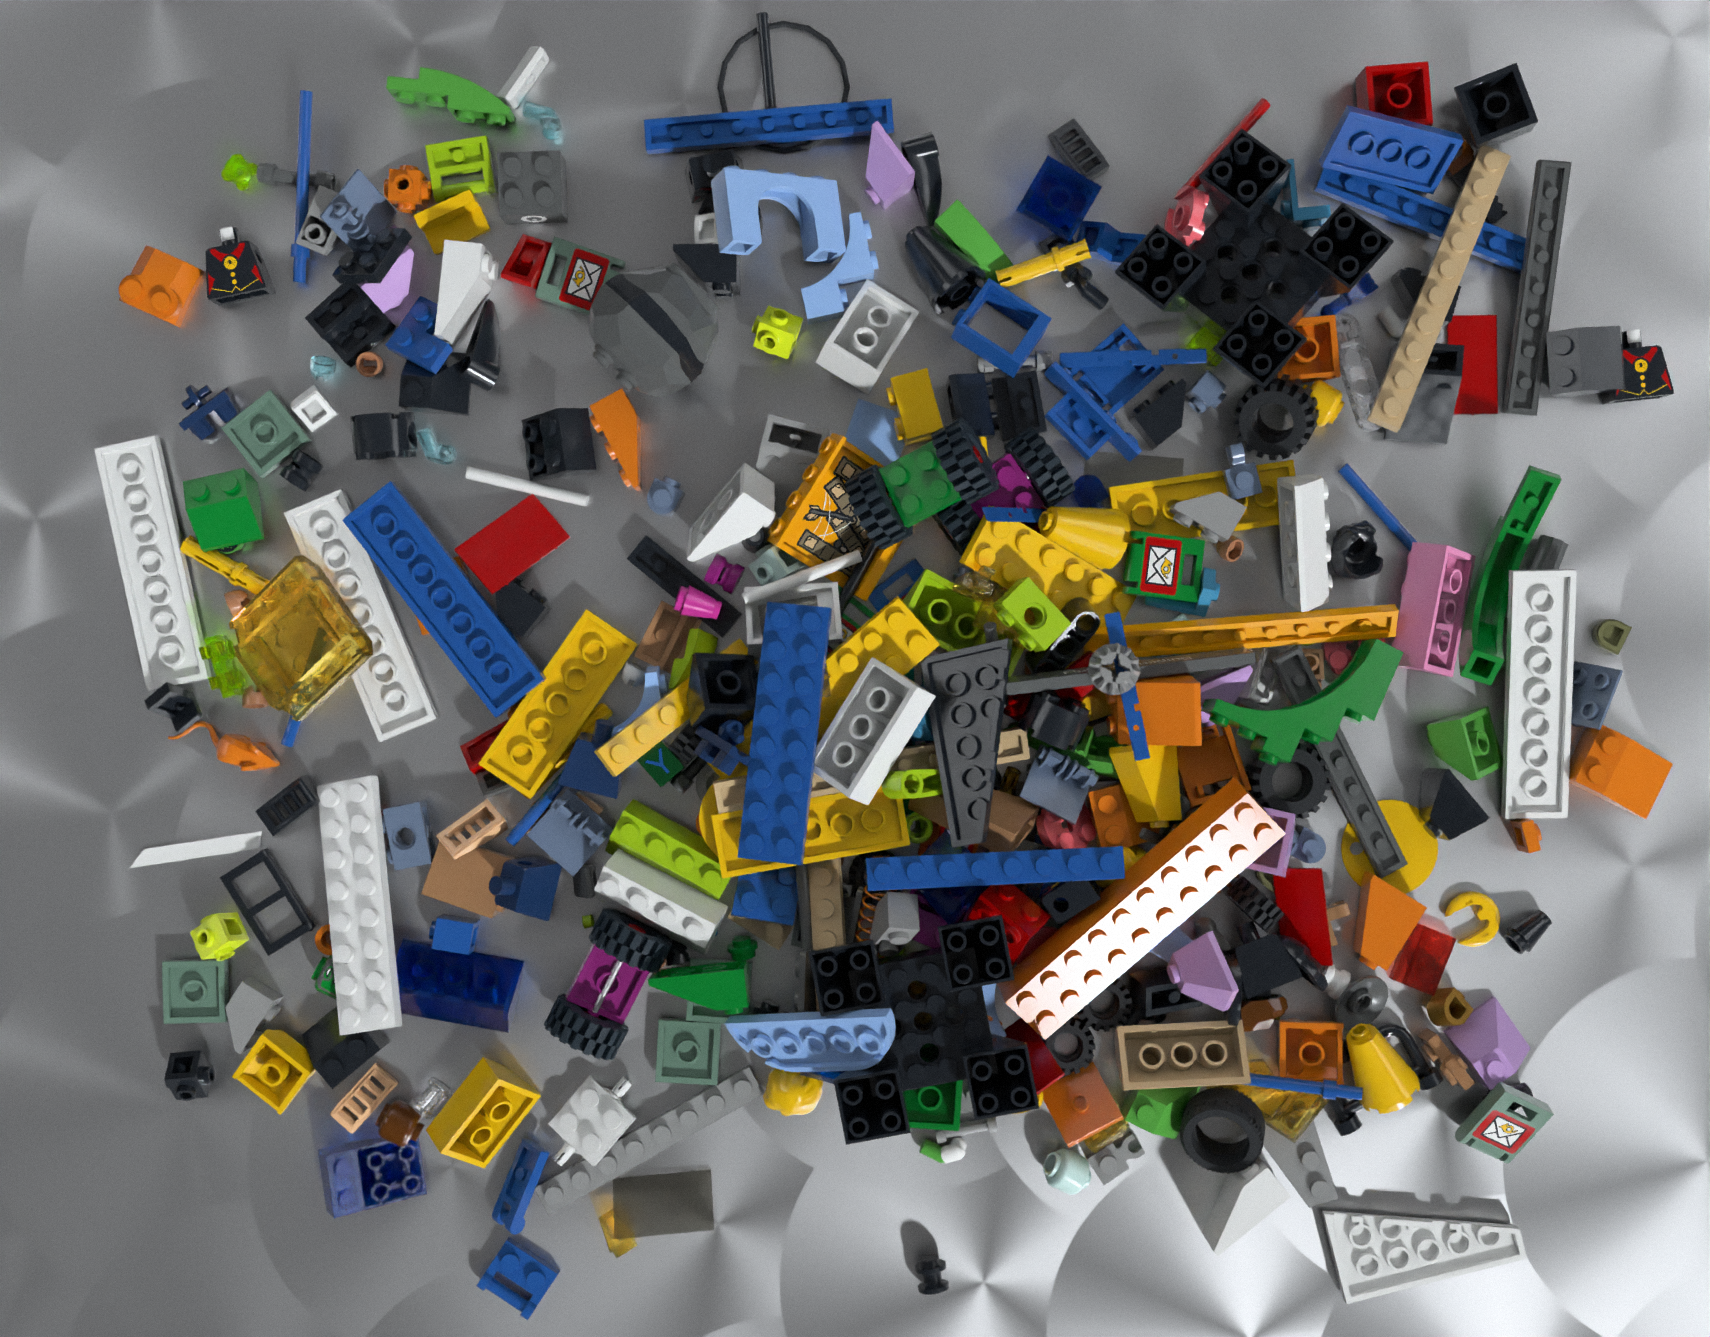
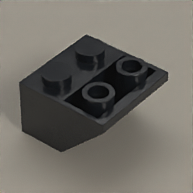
[522,408,596,481]

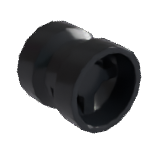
[279,448,324,492]

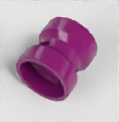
[704,553,745,595]

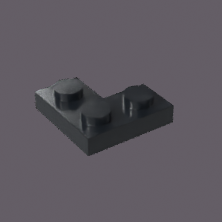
[332,228,412,284]

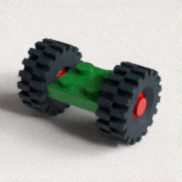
[845,417,999,550]

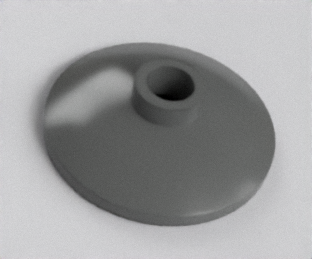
[1335,976,1388,1030]

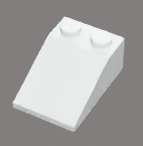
[434,240,499,346]
[815,279,919,395]
[687,463,776,562]
[744,582,843,660]
[1202,1157,1292,1257]

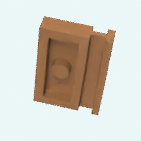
[634,600,702,674]

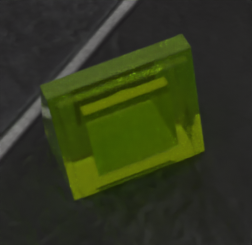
[1186,326,1223,367]

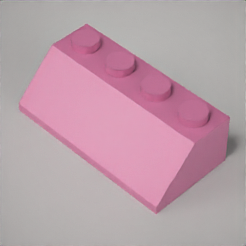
[1391,542,1476,677]

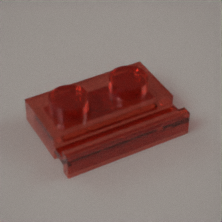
[1389,923,1456,996]

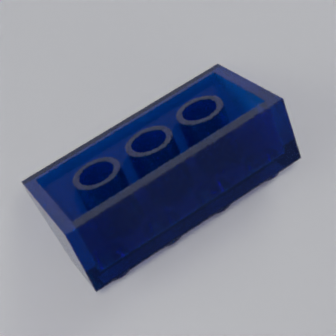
[396,939,524,1033]

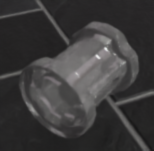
[410,1077,452,1120]

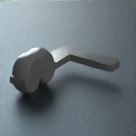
[1139,793,1190,845]

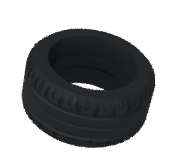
[1180,1087,1266,1174]

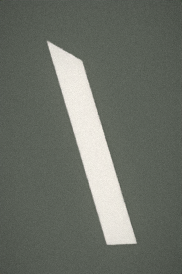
[128,831,262,869]

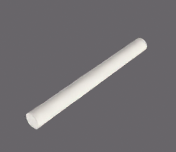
[465,466,589,507]
[741,550,862,606]

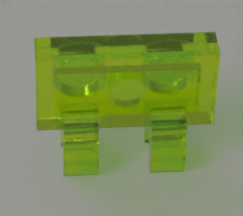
[198,635,246,698]

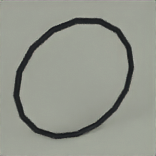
[717,21,850,154]

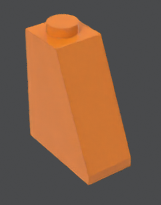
[1353,871,1427,971]

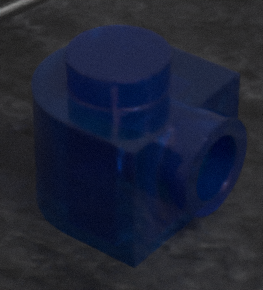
[1070,474,1109,508]

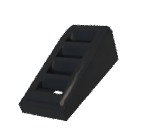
[1048,118,1110,188]
[255,775,320,836]

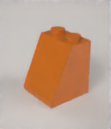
[1106,673,1202,746]

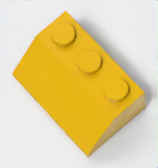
[426,1057,541,1169]

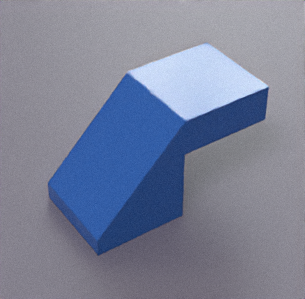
[1076,221,1146,266]

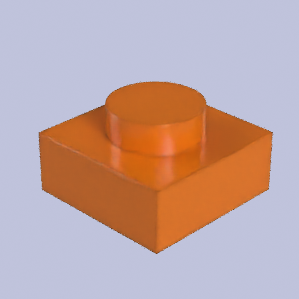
[1510,819,1542,853]

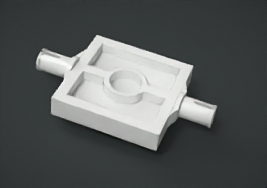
[548,1076,637,1166]

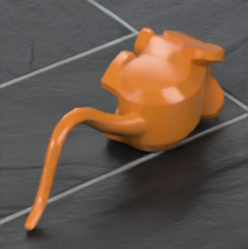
[168,721,280,771]

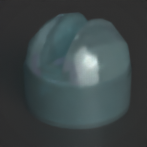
[310,356,336,382]

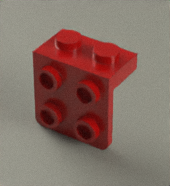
[966,884,1050,966]

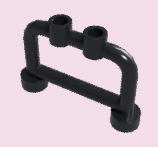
[1327,1023,1443,1136]

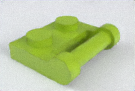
[425,135,498,203]

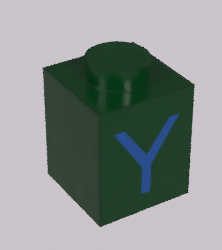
[637,739,687,787]

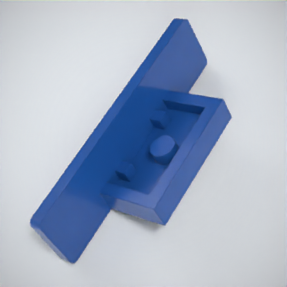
[1044,362,1142,462]

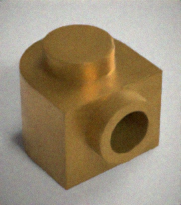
[1427,987,1474,1027]

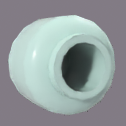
[1043,1148,1091,1195]

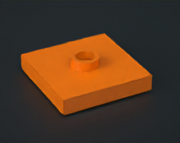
[1043,1062,1124,1148]

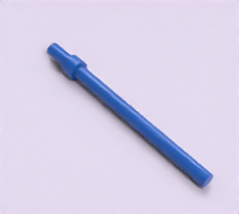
[291,90,313,283]
[1242,1073,1363,1100]

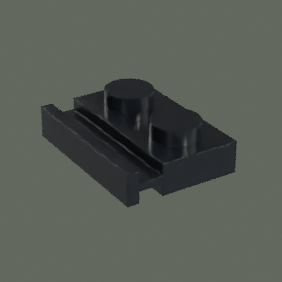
[991,370,1047,441]

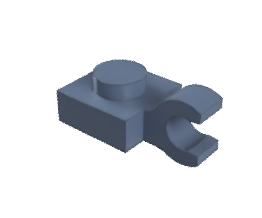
[1222,442,1262,500]

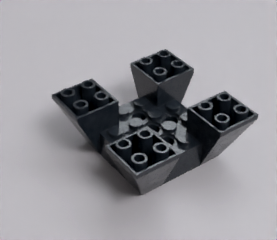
[1115,129,1394,389]
[808,914,1040,1145]

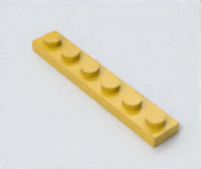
[594,638,758,777]

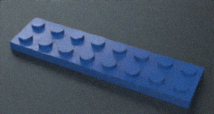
[342,481,547,718]
[737,602,832,865]

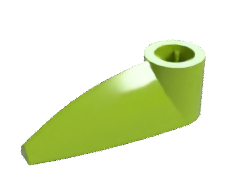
[881,769,943,799]

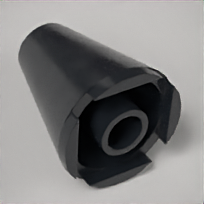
[905,226,986,314]

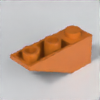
[589,388,642,491]

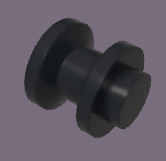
[915,1255,949,1295]

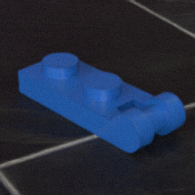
[492,1139,550,1235]

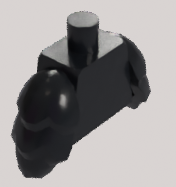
[1223,920,1328,1026]

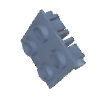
[319,169,397,252]
[1571,661,1623,730]
[1019,744,1099,825]
[527,788,613,876]

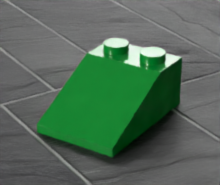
[648,960,752,1015]
[905,1043,963,1131]

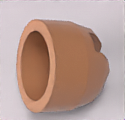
[356,351,383,377]
[1216,536,1244,562]
[224,590,251,616]
[242,686,268,709]

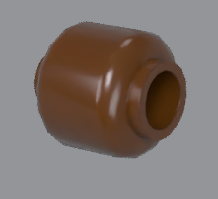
[375,1100,425,1147]

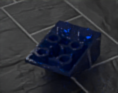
[318,1138,427,1218]

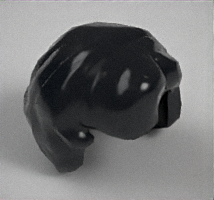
[1330,520,1384,580]

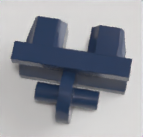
[178,385,240,440]
[693,719,751,776]

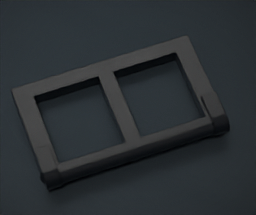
[220,848,316,956]

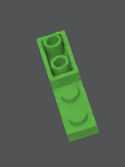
[386,67,516,127]

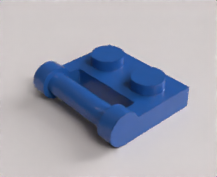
[476,1237,560,1320]

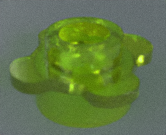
[221,154,258,191]

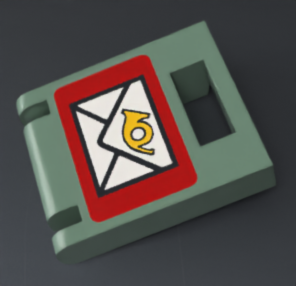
[535,236,626,316]
[1455,1082,1554,1164]

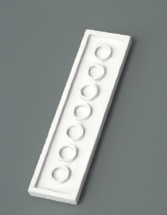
[94,435,212,691]
[284,489,439,742]
[1501,569,1577,819]
[317,775,402,1035]

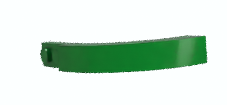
[1459,465,1562,686]

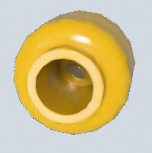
[1303,380,1345,427]

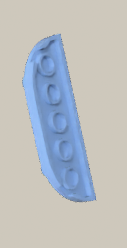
[724,1008,896,1072]

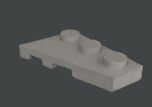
[1263,1107,1338,1208]

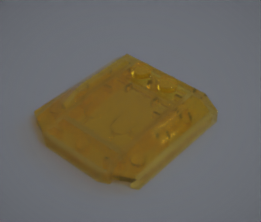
[229,555,373,721]

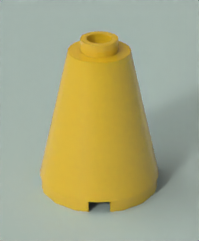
[1038,506,1130,570]
[1346,1023,1420,1114]

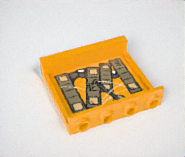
[767,433,903,601]

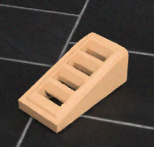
[436,799,508,859]
[330,1062,399,1134]

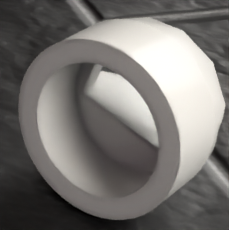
[621,661,646,687]

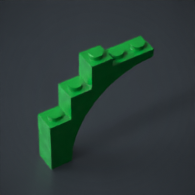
[1201,639,1404,766]

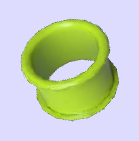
[582,914,595,929]

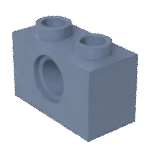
[382,800,436,871]

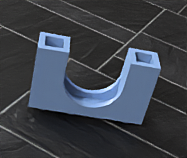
[711,166,846,263]

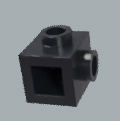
[164,1050,215,1101]

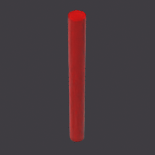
[1180,98,1271,189]

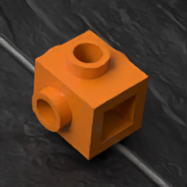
[384,165,432,213]

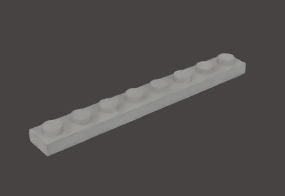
[535,1064,765,1215]

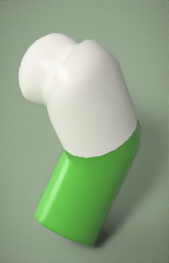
[919,1137,967,1164]

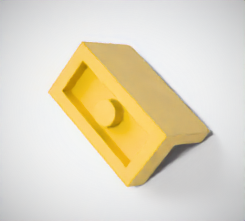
[413,189,491,255]

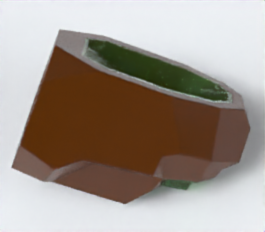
[1239,994,1288,1032]

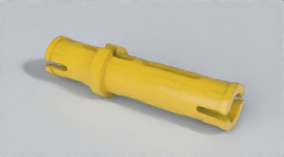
[996,239,1091,288]
[180,535,272,598]

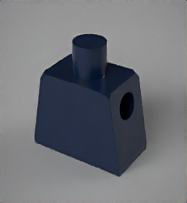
[558,719,622,799]
[489,856,562,921]

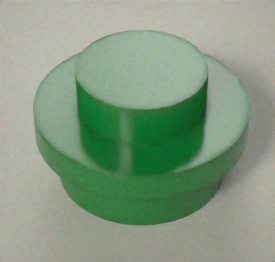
[727,935,758,961]

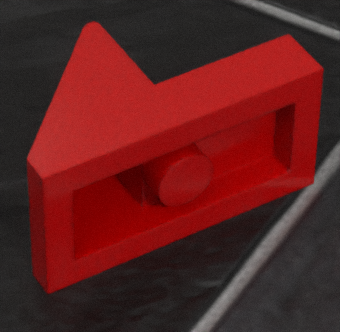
[501,234,552,290]

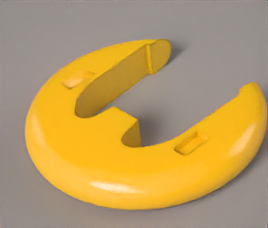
[1445,891,1500,947]

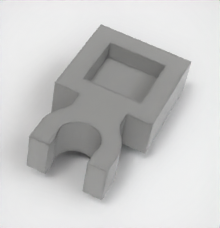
[1085,1131,1145,1185]

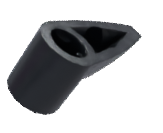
[901,132,942,227]
[459,299,500,391]

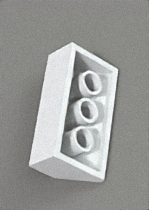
[1277,474,1333,612]
[814,657,936,805]
[594,849,728,956]

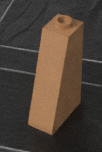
[908,789,1040,852]

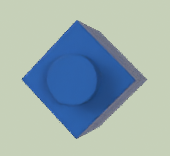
[429,914,480,955]

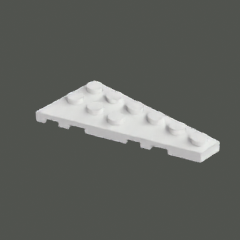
[1321,1210,1527,1304]

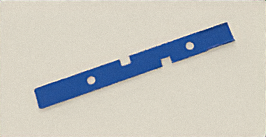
[1060,348,1207,368]
[982,507,1047,522]
[1104,612,1150,761]

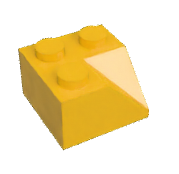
[886,368,943,447]

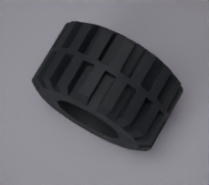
[1233,374,1319,460]
[1246,743,1331,820]

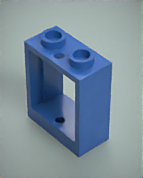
[951,278,1052,378]

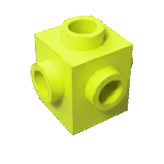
[752,305,803,359]
[190,912,249,961]

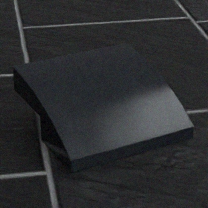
[305,284,396,368]

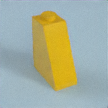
[1109,745,1182,828]

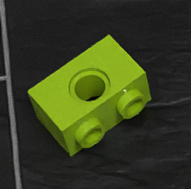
[992,577,1071,652]

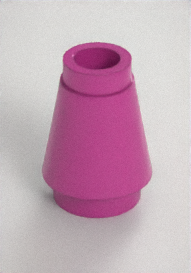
[673,585,722,619]

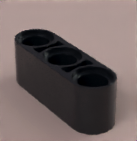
[1025,597,1100,674]

